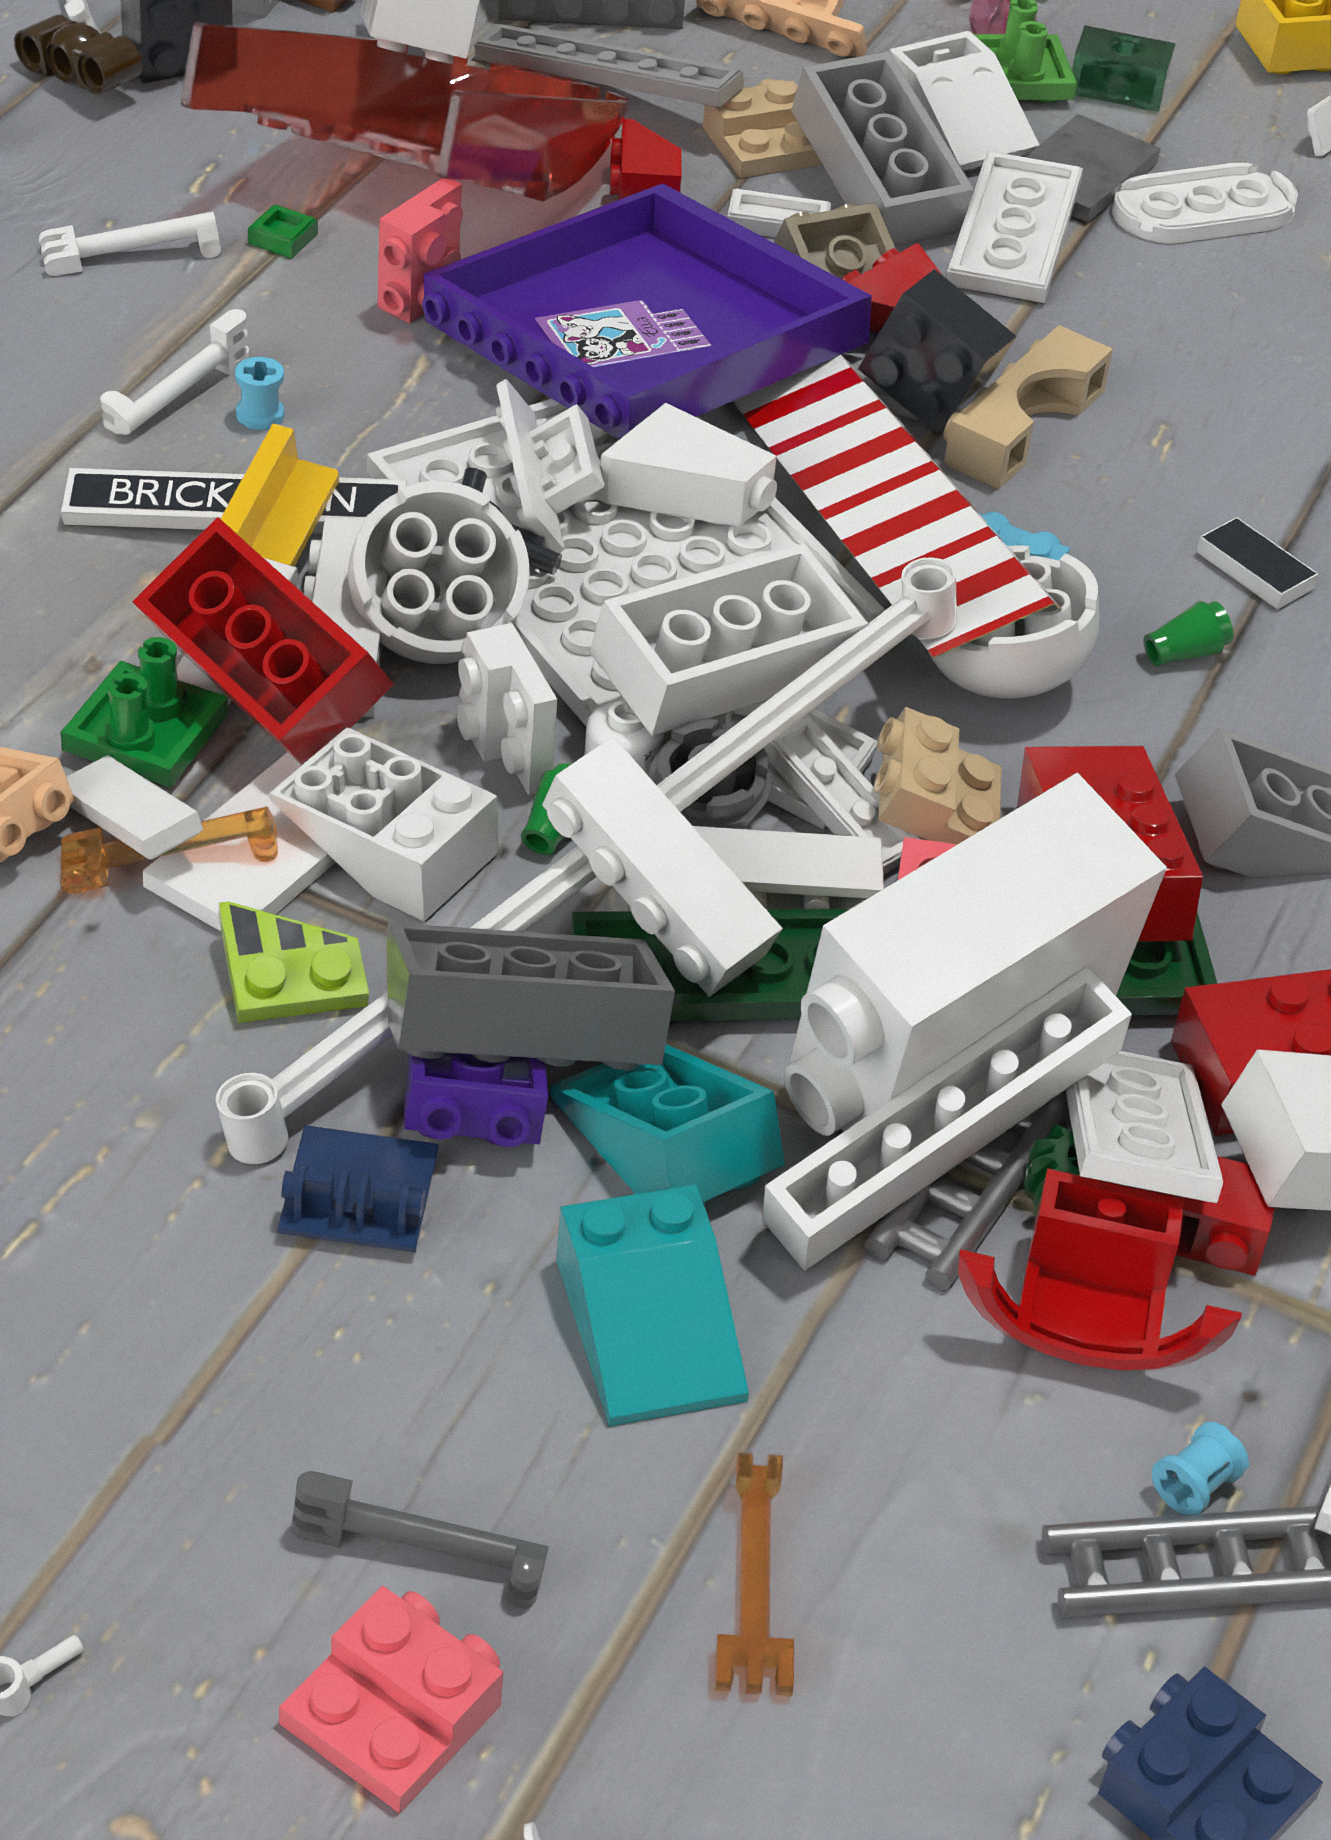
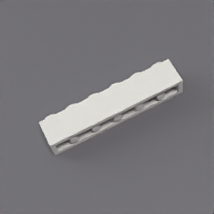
[762,966,1132,1271]

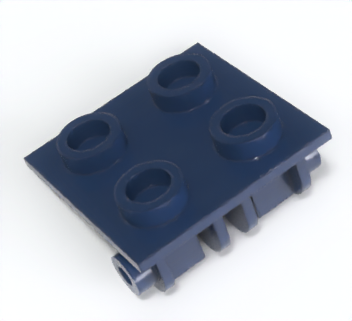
[277,1125,439,1253]

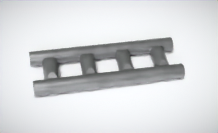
[864,1098,1069,1290]
[1042,1505,1331,1618]

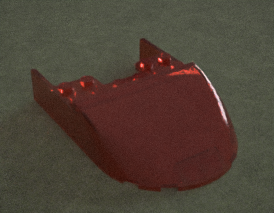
[181,23,629,202]

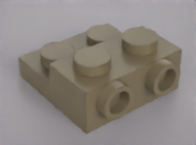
[774,203,895,279]

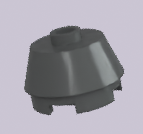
[649,719,772,829]

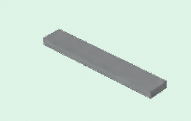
[474,24,744,107]

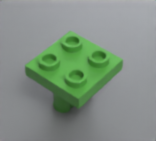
[973,0,1077,103]

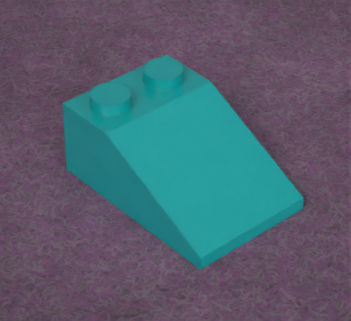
[549,1044,785,1205]
[556,1184,749,1427]

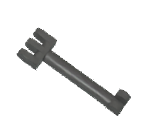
[291,1471,549,1609]

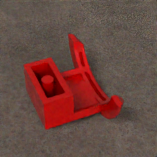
[958,1169,1242,1371]

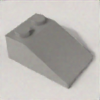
[1175,727,1331,878]

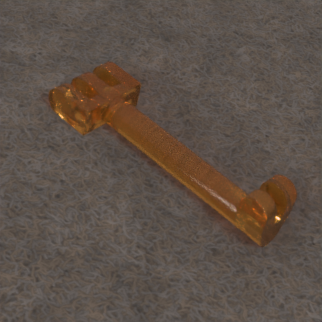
[60,806,278,894]
[714,1452,794,1697]

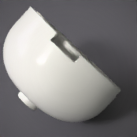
[348,481,530,664]
[929,545,1099,699]

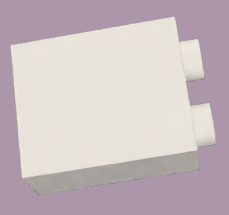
[784,772,1167,1136]

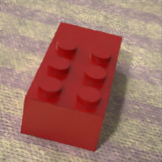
[132,517,394,766]
[1017,746,1203,942]
[1171,969,1331,1136]

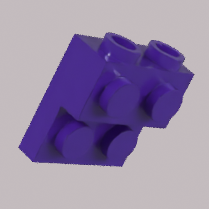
[404,1053,548,1147]

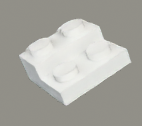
[457,623,557,796]

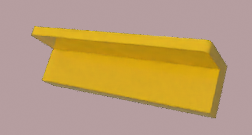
[220,424,340,567]

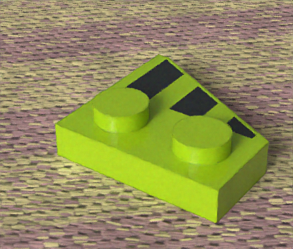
[218,901,369,1023]

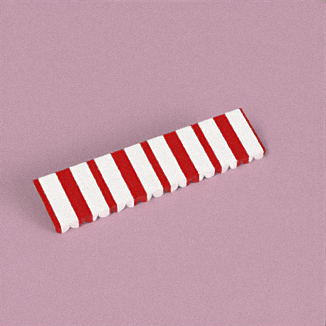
[732,354,1062,658]

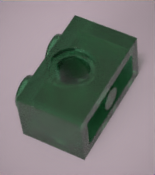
[1072,25,1176,112]

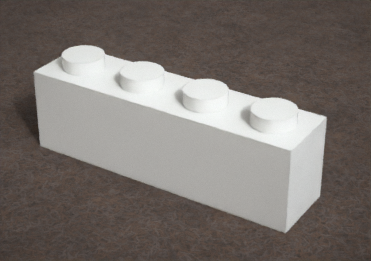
[304,517,388,717]
[542,737,783,997]
[626,826,884,911]

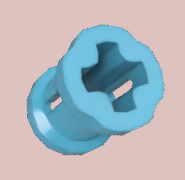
[235,357,285,430]
[1151,1422,1249,1515]

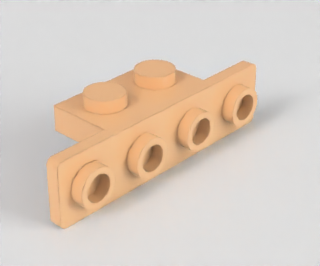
[696,0,867,57]

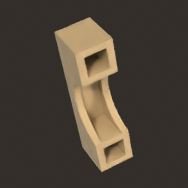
[943,325,1113,490]

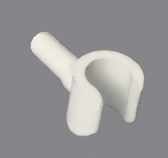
[0,1635,84,1717]

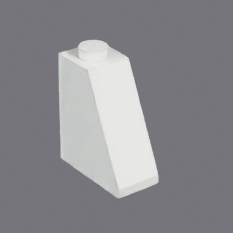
[598,403,777,527]

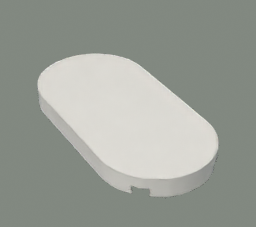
[1112,162,1298,244]

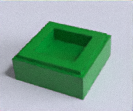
[248,204,318,259]

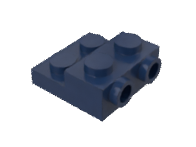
[1098,1666,1323,1840]

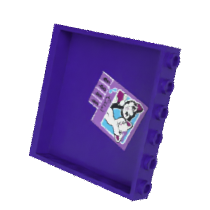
[422,183,872,440]

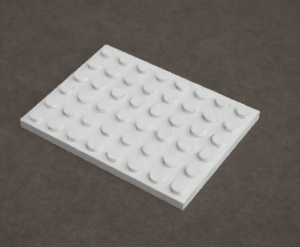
[366,399,885,726]

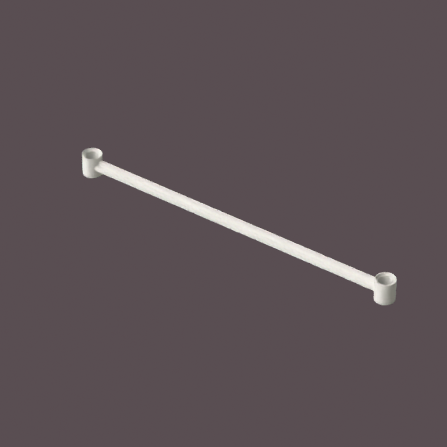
[216,558,957,1164]

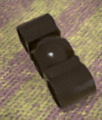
[14,14,142,95]

